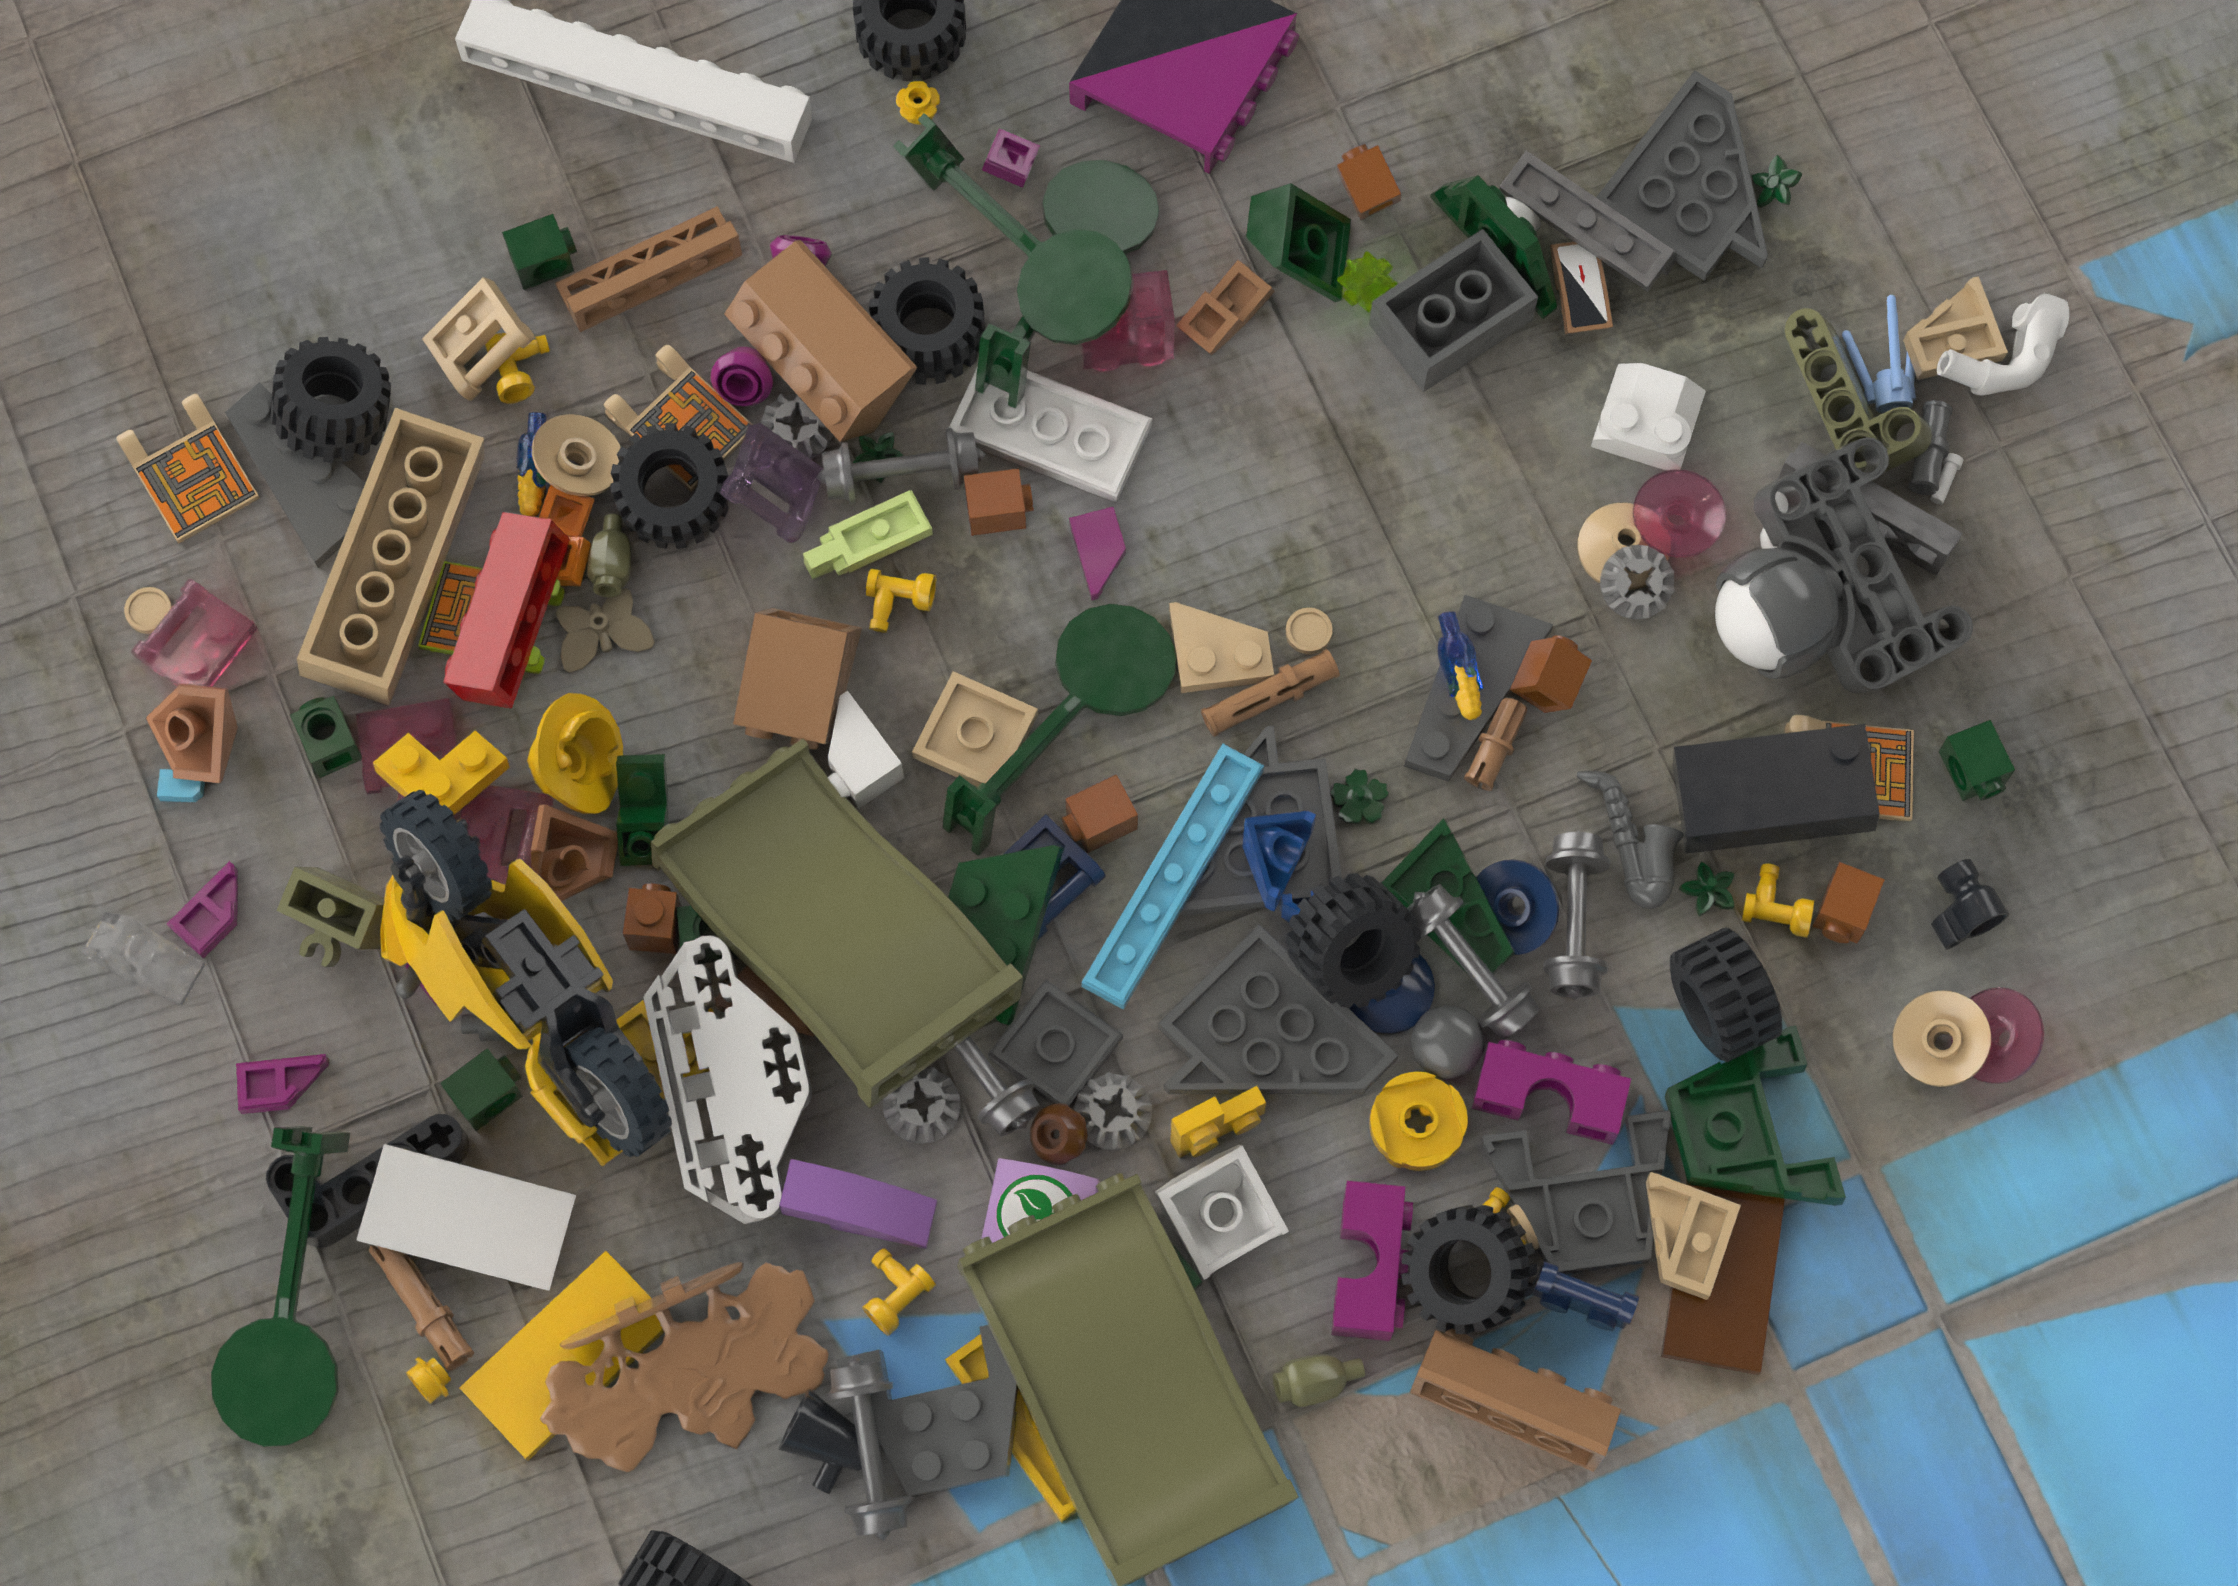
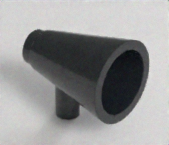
[778,1389,882,1494]

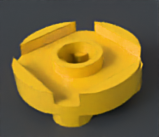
[1369,1072,1468,1171]

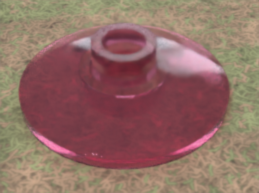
[1633,470,1726,558]
[1951,987,2044,1084]

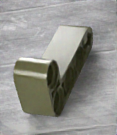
[1785,308,1932,473]

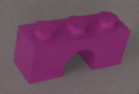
[1471,1040,1631,1145]
[1331,1180,1413,1341]

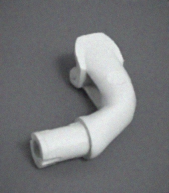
[1937,293,2069,396]

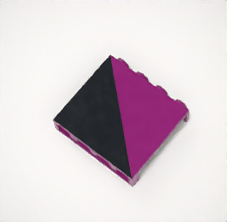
[1069,0,1299,174]

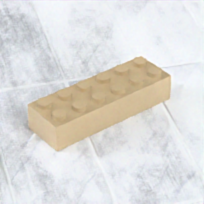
[297,408,484,706]

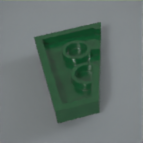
[1382,818,1515,975]

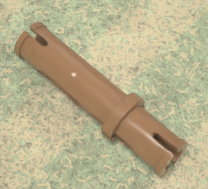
[1201,649,1340,737]
[369,1245,474,1371]

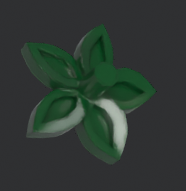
[1751,155,1802,208]
[853,432,904,484]
[1679,861,1735,917]

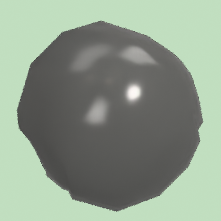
[1410,1005,1485,1079]

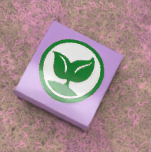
[981,1158,1100,1243]

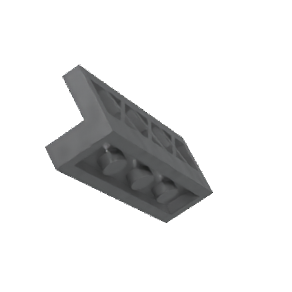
[1499,151,1675,292]
[1777,441,1963,576]

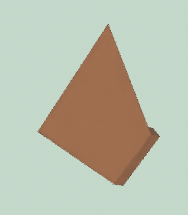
[146,684,238,783]
[531,804,618,901]

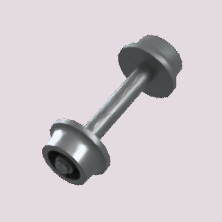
[816,428,986,504]
[1543,830,1610,1000]
[1407,884,1539,1039]
[954,1036,1041,1137]
[826,1356,912,1541]

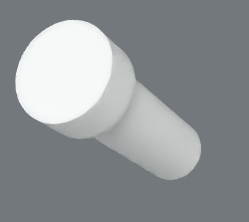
[1930,453,1964,505]

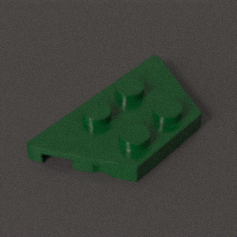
[1430,175,1557,319]
[948,845,1064,1025]

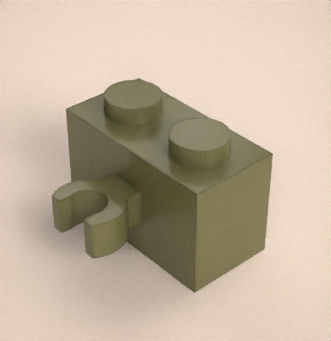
[276,866,384,967]

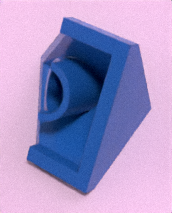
[1242,811,1316,912]

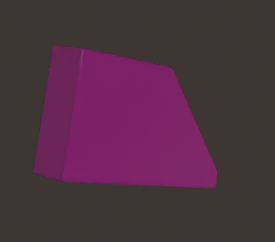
[1069,507,1126,601]
[167,861,238,959]
[236,1054,329,1114]

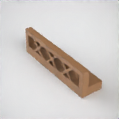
[555,206,742,332]

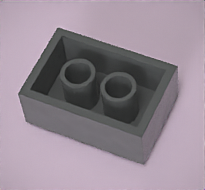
[1369,229,1538,392]

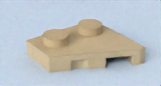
[1903,276,2008,380]
[1169,602,1274,693]
[1646,1172,1741,1300]

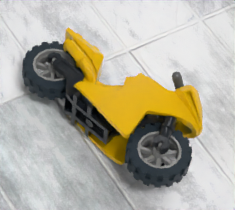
[380,790,672,1167]

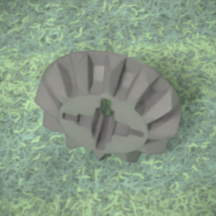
[760,393,833,461]
[1600,545,1675,619]
[883,1067,961,1144]
[1075,1072,1152,1150]

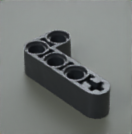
[266,1114,469,1248]

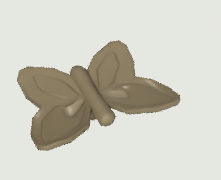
[556,588,655,673]

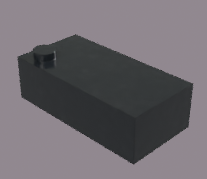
[1673,724,1880,854]

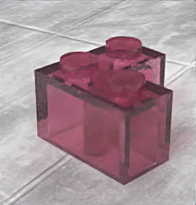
[1080,270,1175,371]

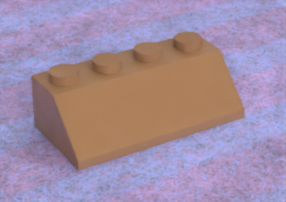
[724,240,917,442]
[1410,1329,1621,1472]

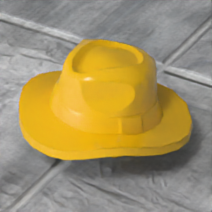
[527,693,623,814]

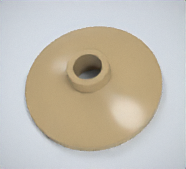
[532,414,621,496]
[1577,503,1670,590]
[1893,991,1991,1087]

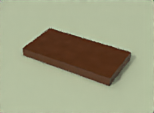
[1661,1180,1785,1375]

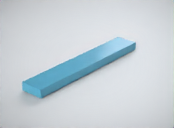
[1081,743,1264,1010]

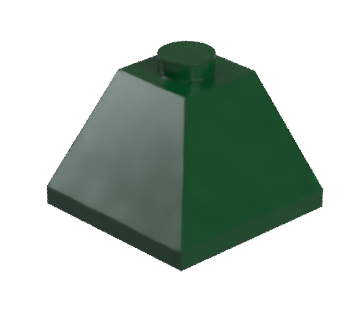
[1246,183,1351,302]

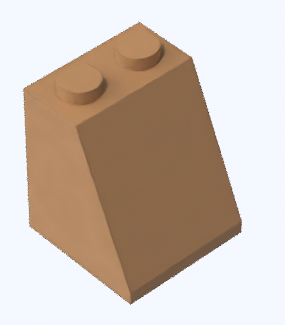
[733,608,862,749]

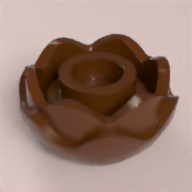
[1029,1103,1088,1165]

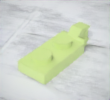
[803,490,933,579]

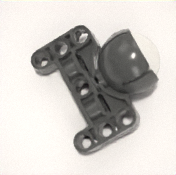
[1715,437,1973,693]

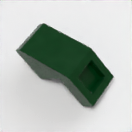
[616,754,668,866]

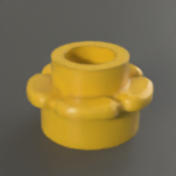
[896,81,940,124]
[406,1357,451,1404]

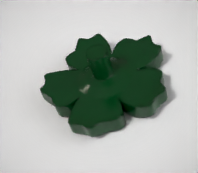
[1330,768,1389,824]

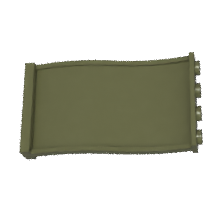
[651,739,1023,1108]
[957,1173,1299,1586]

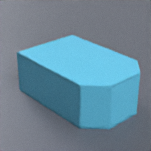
[157,769,205,802]

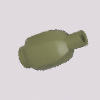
[587,514,632,597]
[1273,1354,1365,1407]

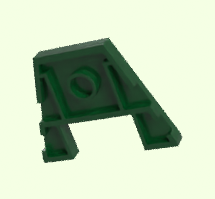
[1664,1025,1846,1206]

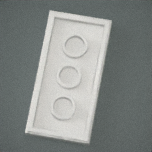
[949,369,1152,503]
[357,1144,576,1291]

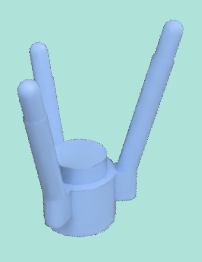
[1842,295,1916,413]

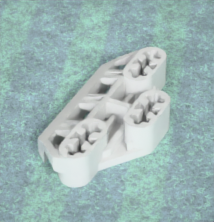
[643,936,812,1225]

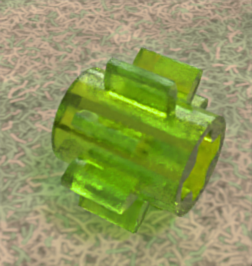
[1337,251,1398,312]

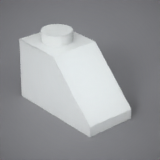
[827,691,904,810]

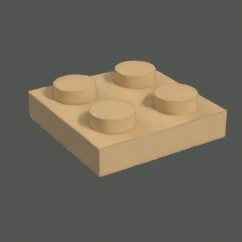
[912,671,1038,786]

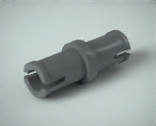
[1908,400,1953,495]

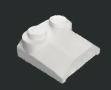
[1591,363,1706,474]
[1154,1145,1289,1280]

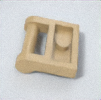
[422,277,535,401]

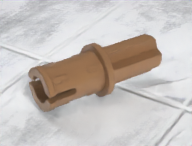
[1464,698,1527,791]

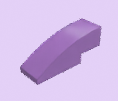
[779,1159,937,1249]

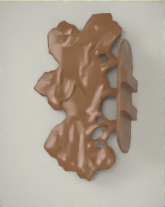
[540,1262,829,1472]

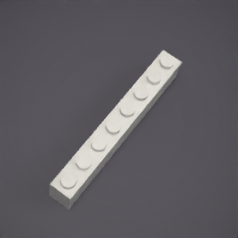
[455,0,813,163]

